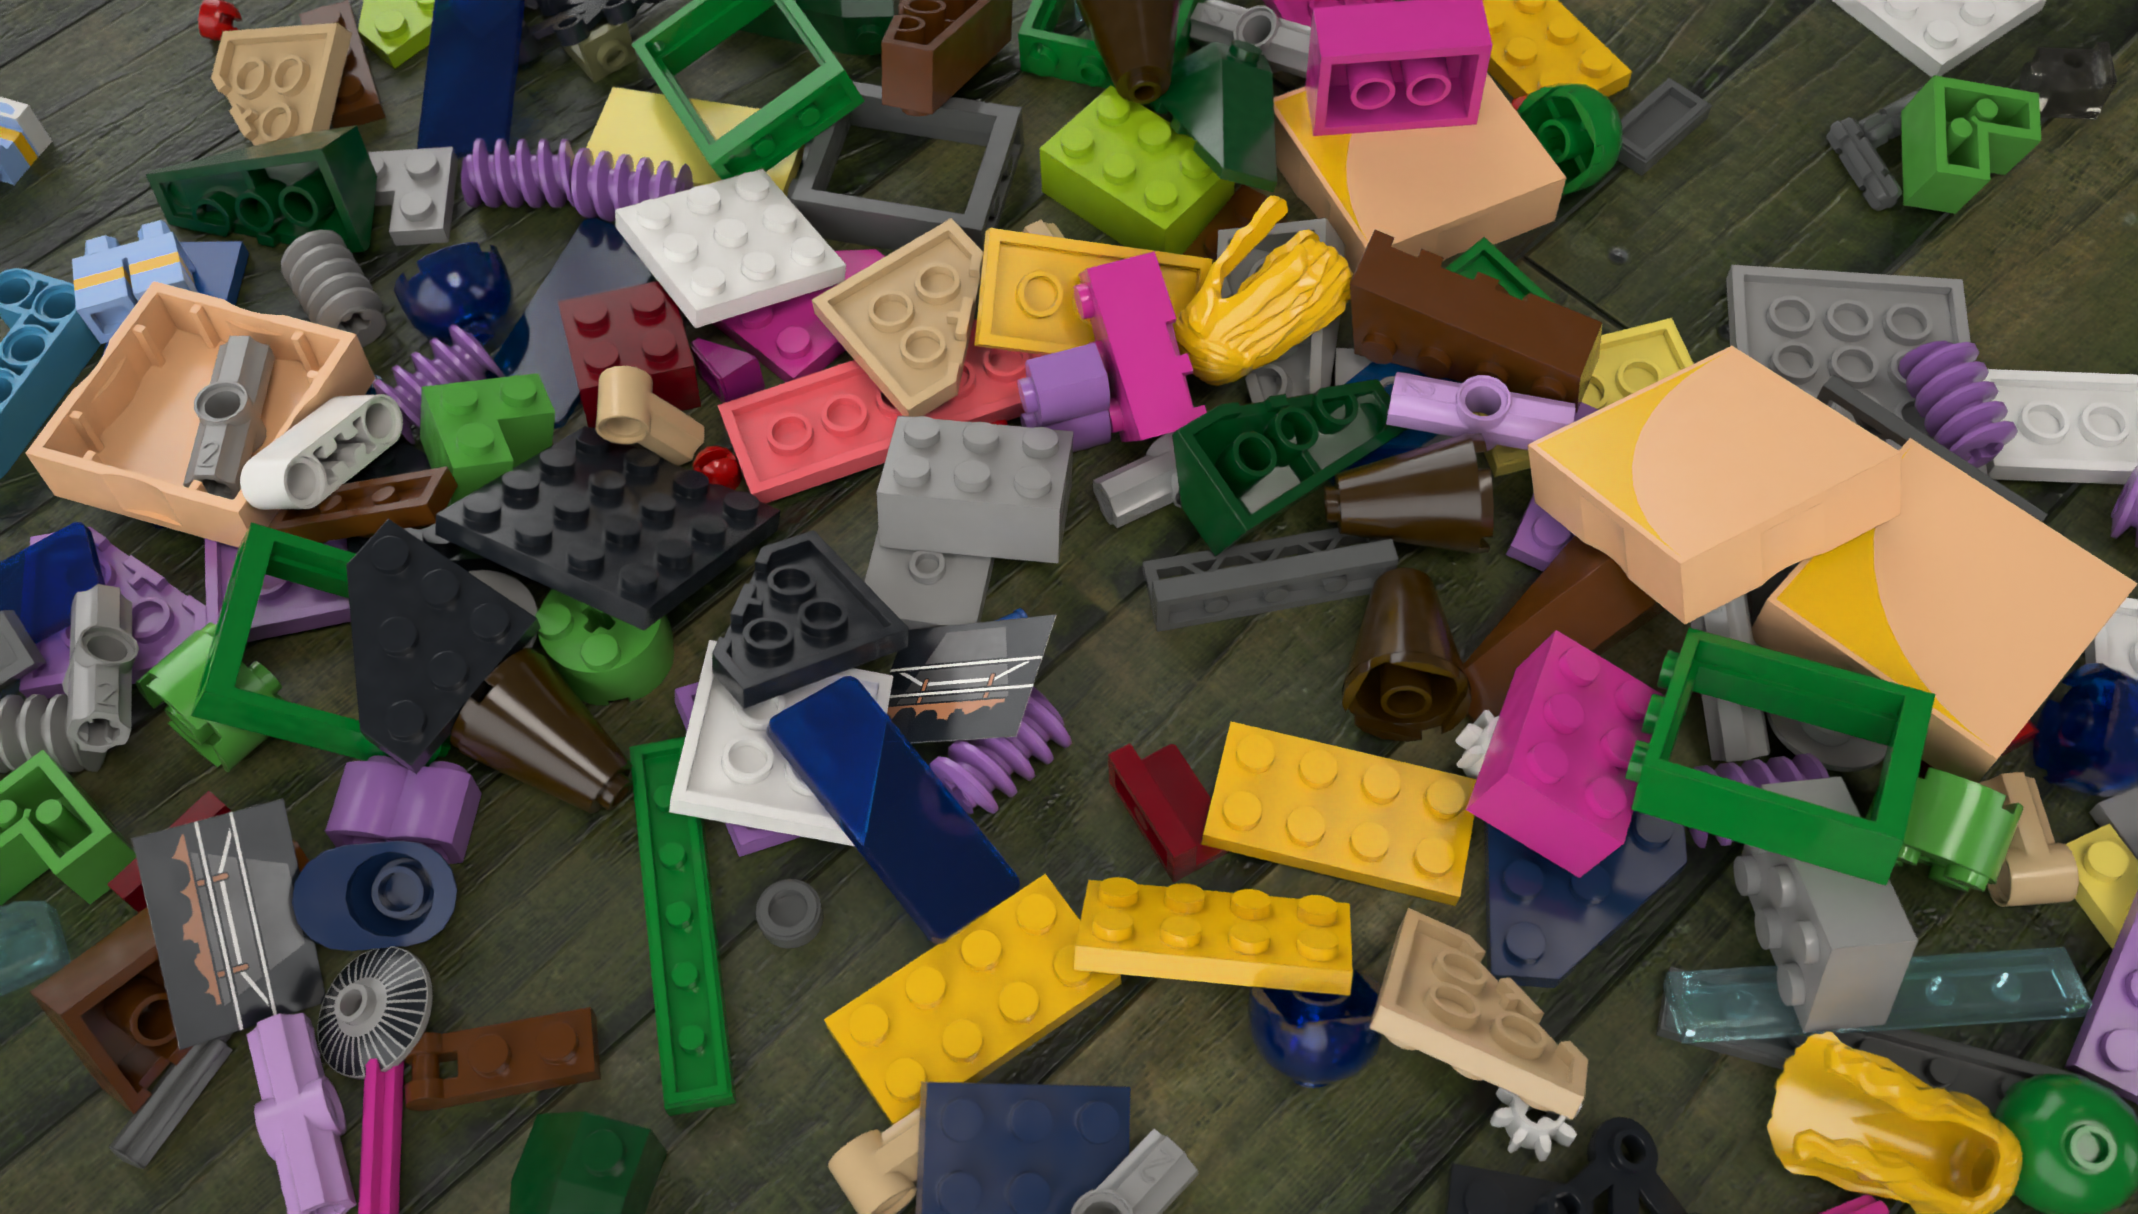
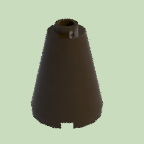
[1076,0,1181,104]
[1324,433,1494,554]
[1342,567,1471,742]
[450,648,633,814]

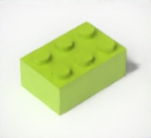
[1039,85,1235,255]

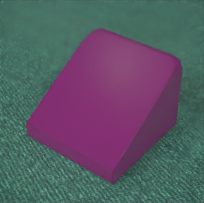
[691,338,765,403]

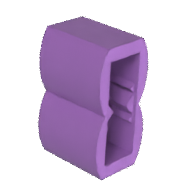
[1017,343,1111,452]
[325,755,482,864]

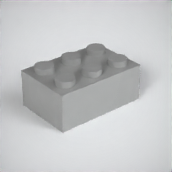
[877,416,1074,563]
[1734,777,1918,1033]

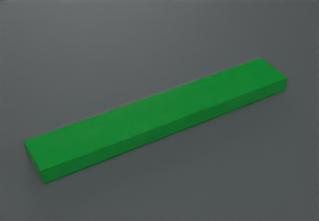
[629,736,737,1116]

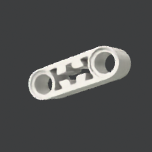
[240,394,403,510]

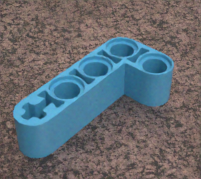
[0,268,101,479]

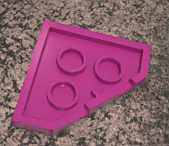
[712,249,885,383]

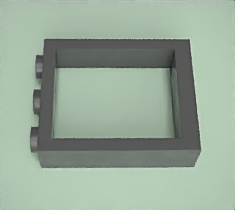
[787,81,1024,252]

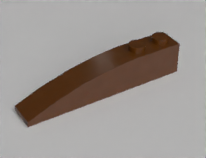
[1463,535,1666,724]

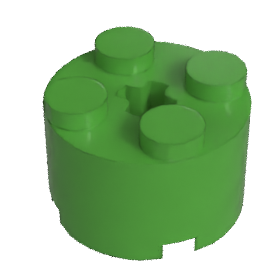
[535,589,675,706]
[136,622,285,772]
[1866,767,2024,892]

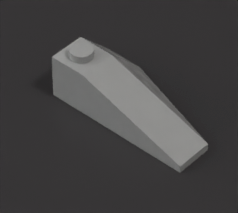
[1217,218,1345,403]

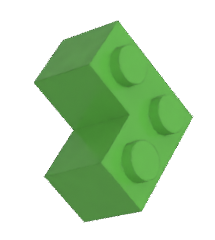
[1901,75,2041,214]
[420,373,555,508]
[0,749,136,906]

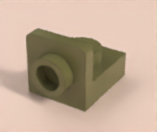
[562,17,637,83]

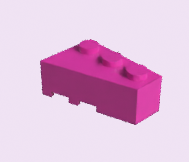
[1074,251,1207,442]

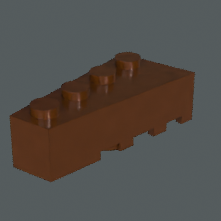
[882,0,1013,117]
[1350,230,1603,412]
[30,839,310,1114]

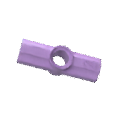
[1386,372,1576,451]
[247,1012,357,1214]

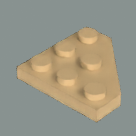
[211,23,352,146]
[812,218,984,417]
[1370,908,1588,1120]

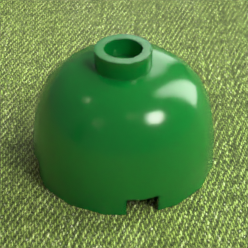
[1517,83,1623,196]
[1991,1074,2138,1214]

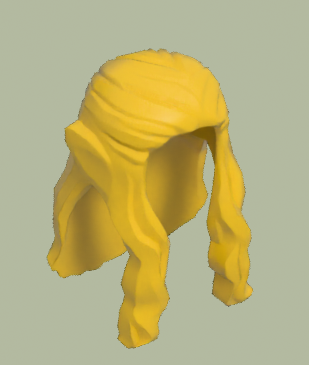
[1172,195,1354,386]
[1767,1032,2023,1214]

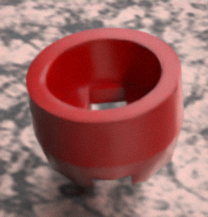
[198,0,242,41]
[693,445,742,490]

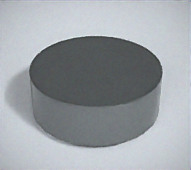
[756,879,824,948]

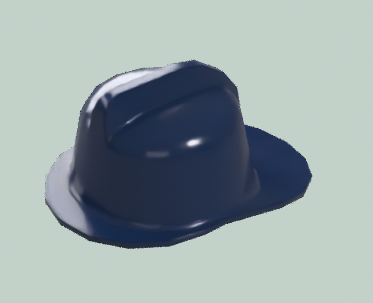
[292,841,458,951]

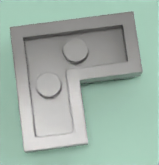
[368,147,458,246]

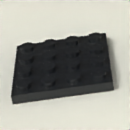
[435,426,781,630]

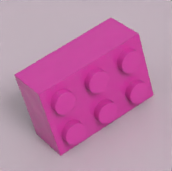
[1305,0,1492,136]
[1466,630,1665,878]

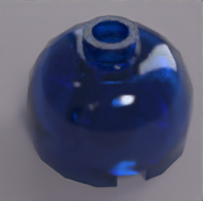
[393,242,514,345]
[2033,663,2138,797]
[1248,969,1383,1088]

